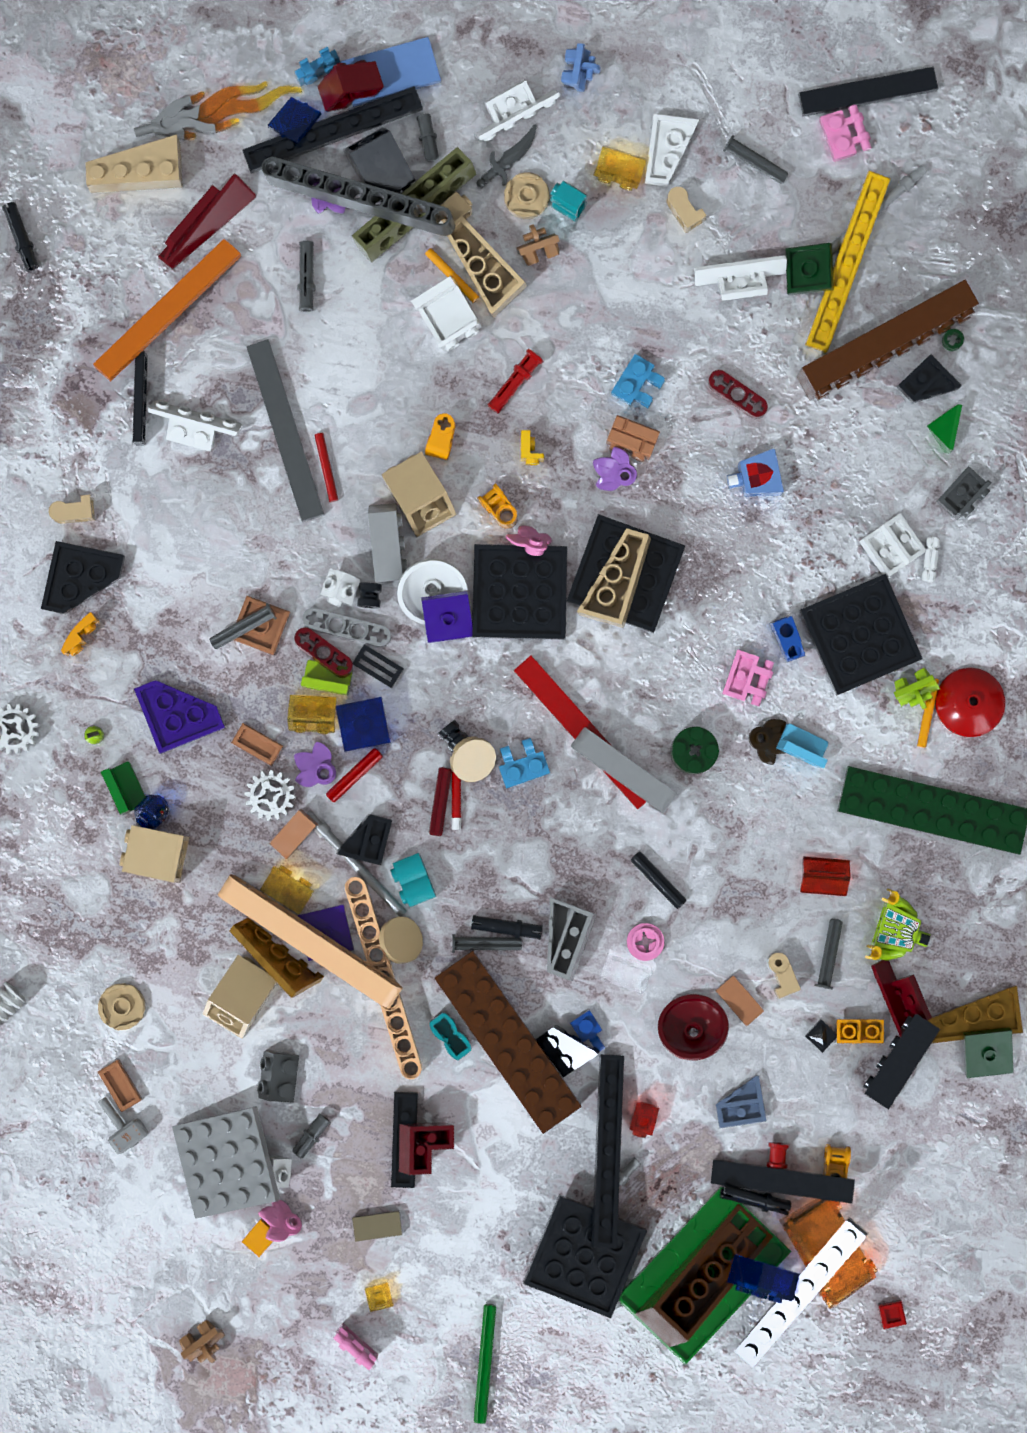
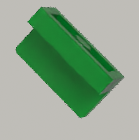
[101,762,148,815]

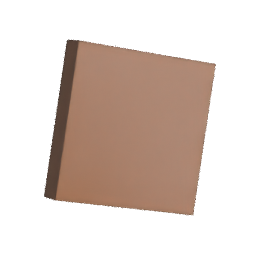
[234,596,291,656]

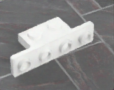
[475,80,560,141]
[694,255,787,301]
[148,400,242,451]

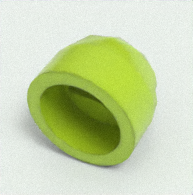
[84,726,104,745]

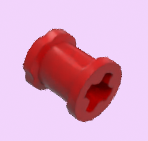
[766,1142,789,1169]

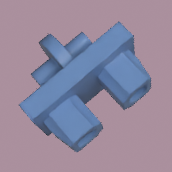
[561,43,601,92]

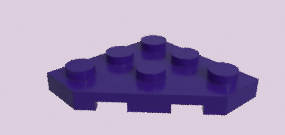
[134,680,226,754]

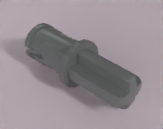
[417,114,439,161]
[292,1113,331,1159]

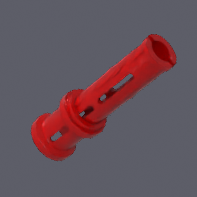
[487,349,544,414]

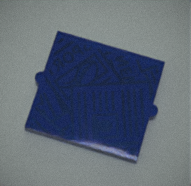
[267,97,322,143]

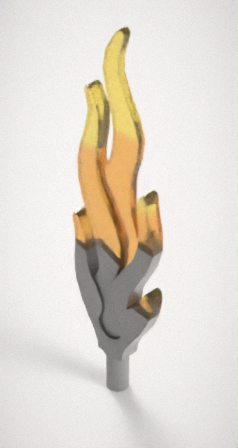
[134,81,303,140]

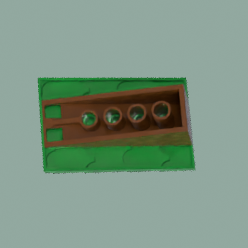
[618,1186,792,1365]

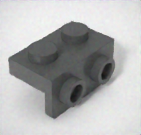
[936,466,991,520]
[257,1051,299,1103]

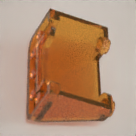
[779,1199,878,1309]

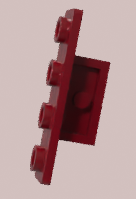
[871,960,932,1037]

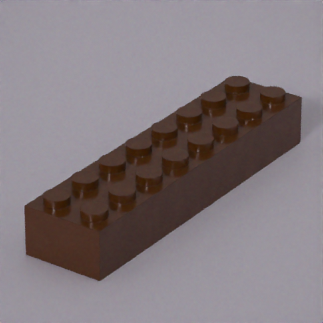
[797,279,979,401]
[434,950,582,1134]

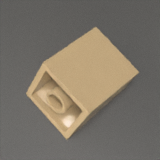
[381,451,457,537]
[120,825,190,883]
[203,955,277,1039]

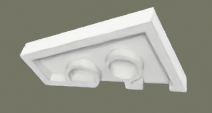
[645,114,699,186]

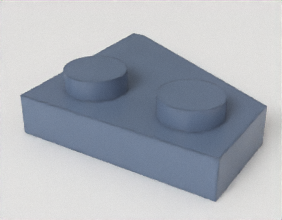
[715,1076,766,1129]

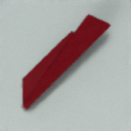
[158,173,256,269]

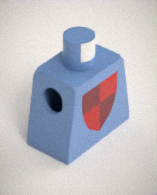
[727,449,784,497]

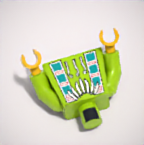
[865,888,931,961]

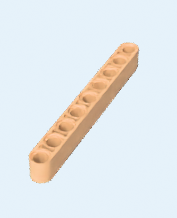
[218,874,403,1008]
[345,877,422,1079]

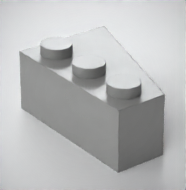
[368,503,407,582]
[547,897,597,981]

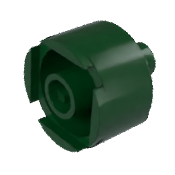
[670,726,719,775]

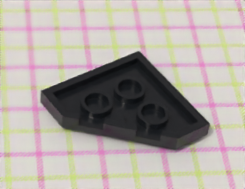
[41,541,125,614]

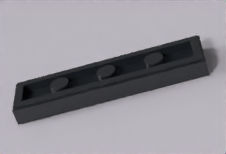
[133,350,148,446]
[391,1092,418,1188]

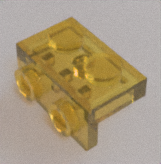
[593,145,647,191]

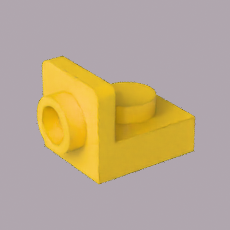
[521,430,544,466]

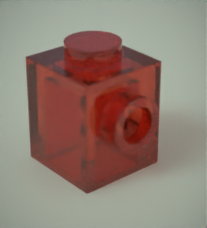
[628,1100,659,1138]

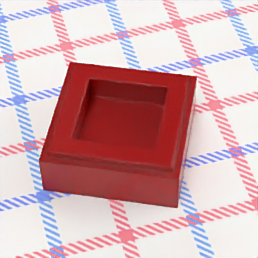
[877,1300,907,1329]

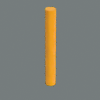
[425,248,479,303]
[917,679,939,748]

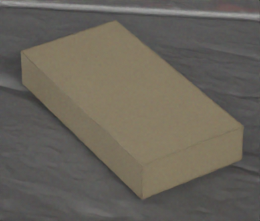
[352,1211,402,1242]

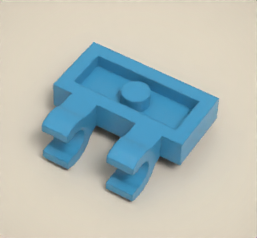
[294,47,340,86]
[611,354,665,408]
[499,738,550,789]

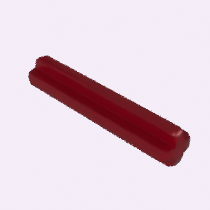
[429,767,452,836]

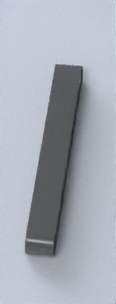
[261,157,456,236]

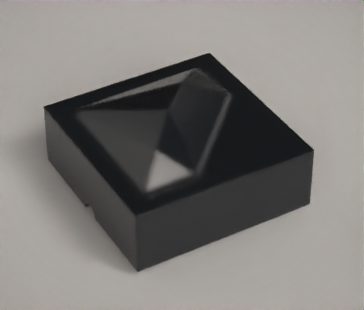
[805,1019,837,1053]

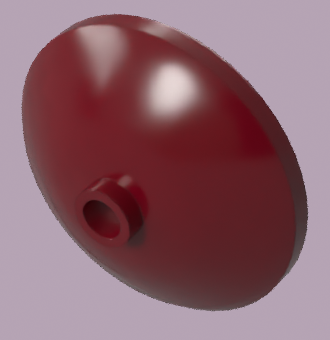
[658,994,729,1061]

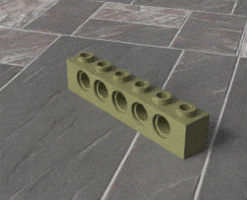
[352,147,477,263]

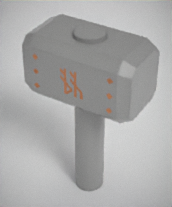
[98,1097,148,1155]

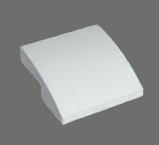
[859,513,926,578]

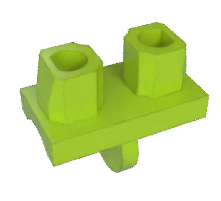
[894,668,940,709]

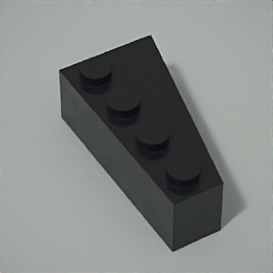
[863,1014,940,1110]

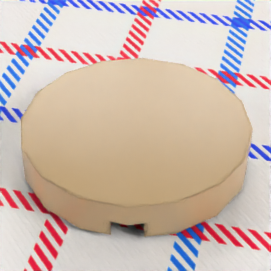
[504,172,550,219]
[450,736,496,782]
[379,916,423,964]
[98,983,146,1030]

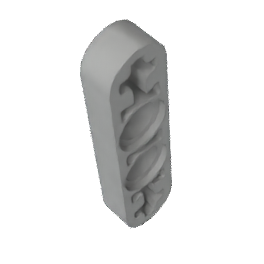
[302,608,391,647]

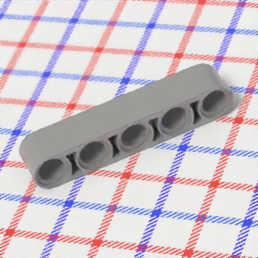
[571,727,677,813]

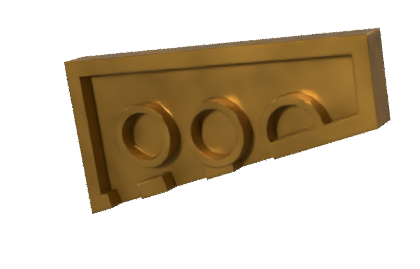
[229,918,324,998]
[928,985,1023,1044]

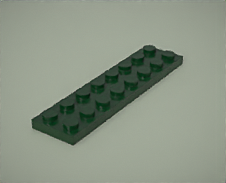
[837,766,1027,855]

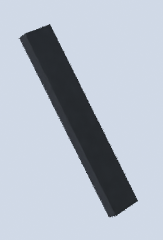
[798,67,938,117]
[710,1159,855,1204]

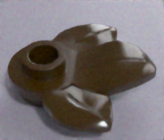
[748,719,786,765]

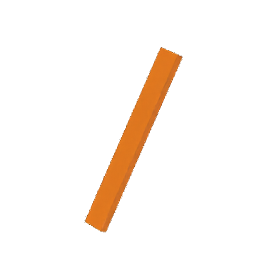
[93,239,241,382]

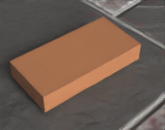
[231,723,284,766]
[269,809,318,859]
[715,975,764,1026]
[98,1059,143,1112]

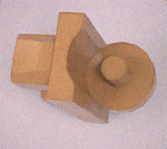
[516,224,560,266]
[179,1320,226,1363]

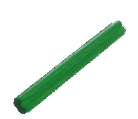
[474,1304,496,1424]

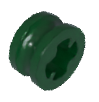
[942,329,964,352]

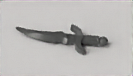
[476,124,537,188]

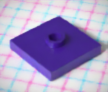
[421,591,472,643]
[298,904,354,961]

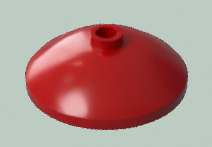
[935,668,1005,737]

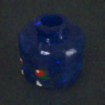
[134,794,169,829]

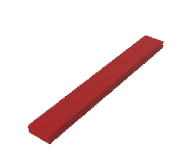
[513,655,646,810]

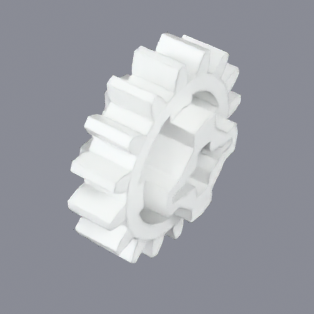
[0,704,40,755]
[244,770,296,821]

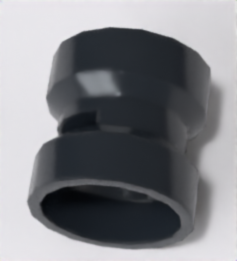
[357,582,382,609]
[437,720,469,752]

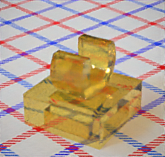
[365,1282,394,1312]

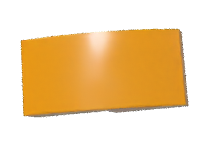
[61,612,100,657]
[837,1019,884,1044]

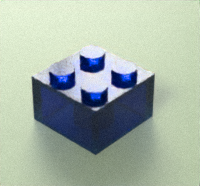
[335,697,392,753]
[727,1254,800,1304]

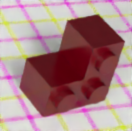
[317,60,384,112]
[399,1122,454,1175]

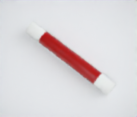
[452,771,461,830]

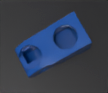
[769,616,805,663]

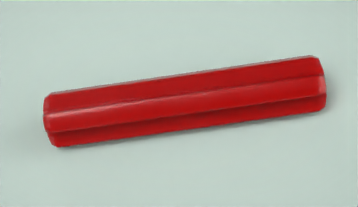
[326,748,383,803]

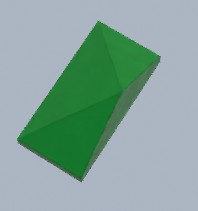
[927,404,962,454]

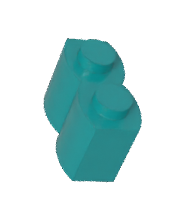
[550,180,588,222]
[390,853,437,907]
[430,1011,472,1061]

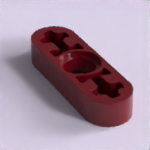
[708,370,768,419]
[294,628,353,678]

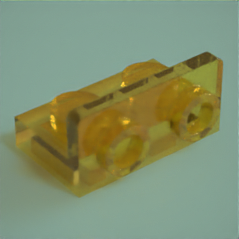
[287,695,337,734]
[260,865,315,915]

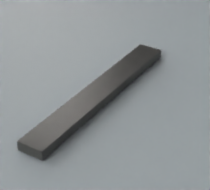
[246,340,324,522]

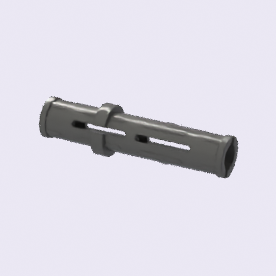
[297,241,315,312]

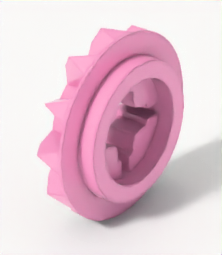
[627,923,664,961]

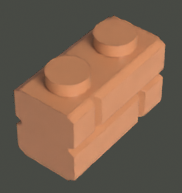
[606,415,660,462]

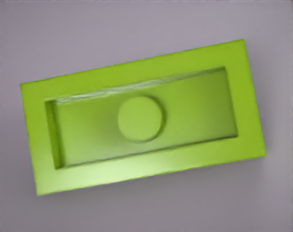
[301,660,353,696]

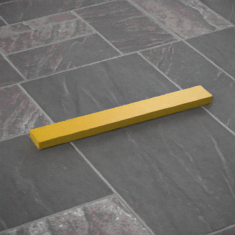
[805,171,890,353]

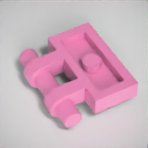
[819,105,872,162]
[722,650,774,707]
[333,1323,378,1370]

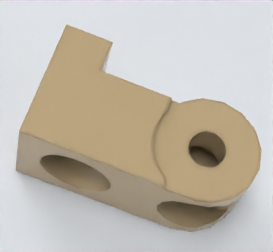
[667,187,707,233]
[49,494,95,524]
[767,953,801,999]

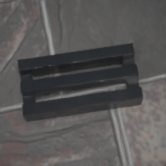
[352,644,404,689]

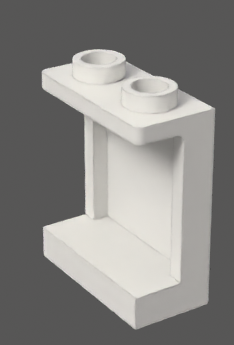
[412,276,482,351]

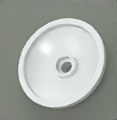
[397,559,467,625]

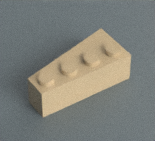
[85,134,183,193]
[447,215,527,318]
[577,528,651,628]

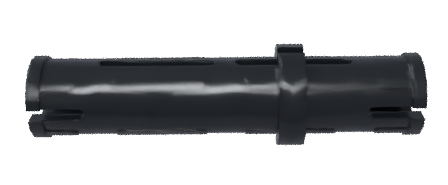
[2,202,39,272]
[471,915,543,940]
[720,1184,791,1216]

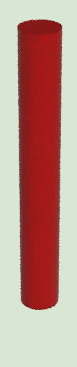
[314,433,338,502]

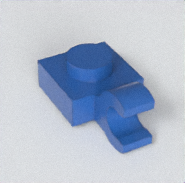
[570,1010,605,1051]

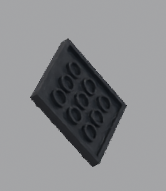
[566,514,685,634]
[472,544,567,640]
[799,574,923,696]
[523,1194,647,1318]

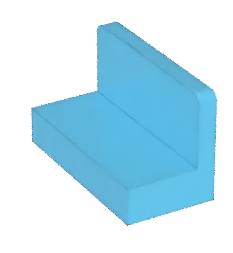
[776,724,828,768]

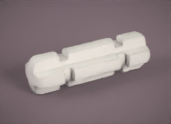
[922,536,940,582]

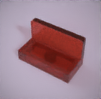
[800,856,851,896]

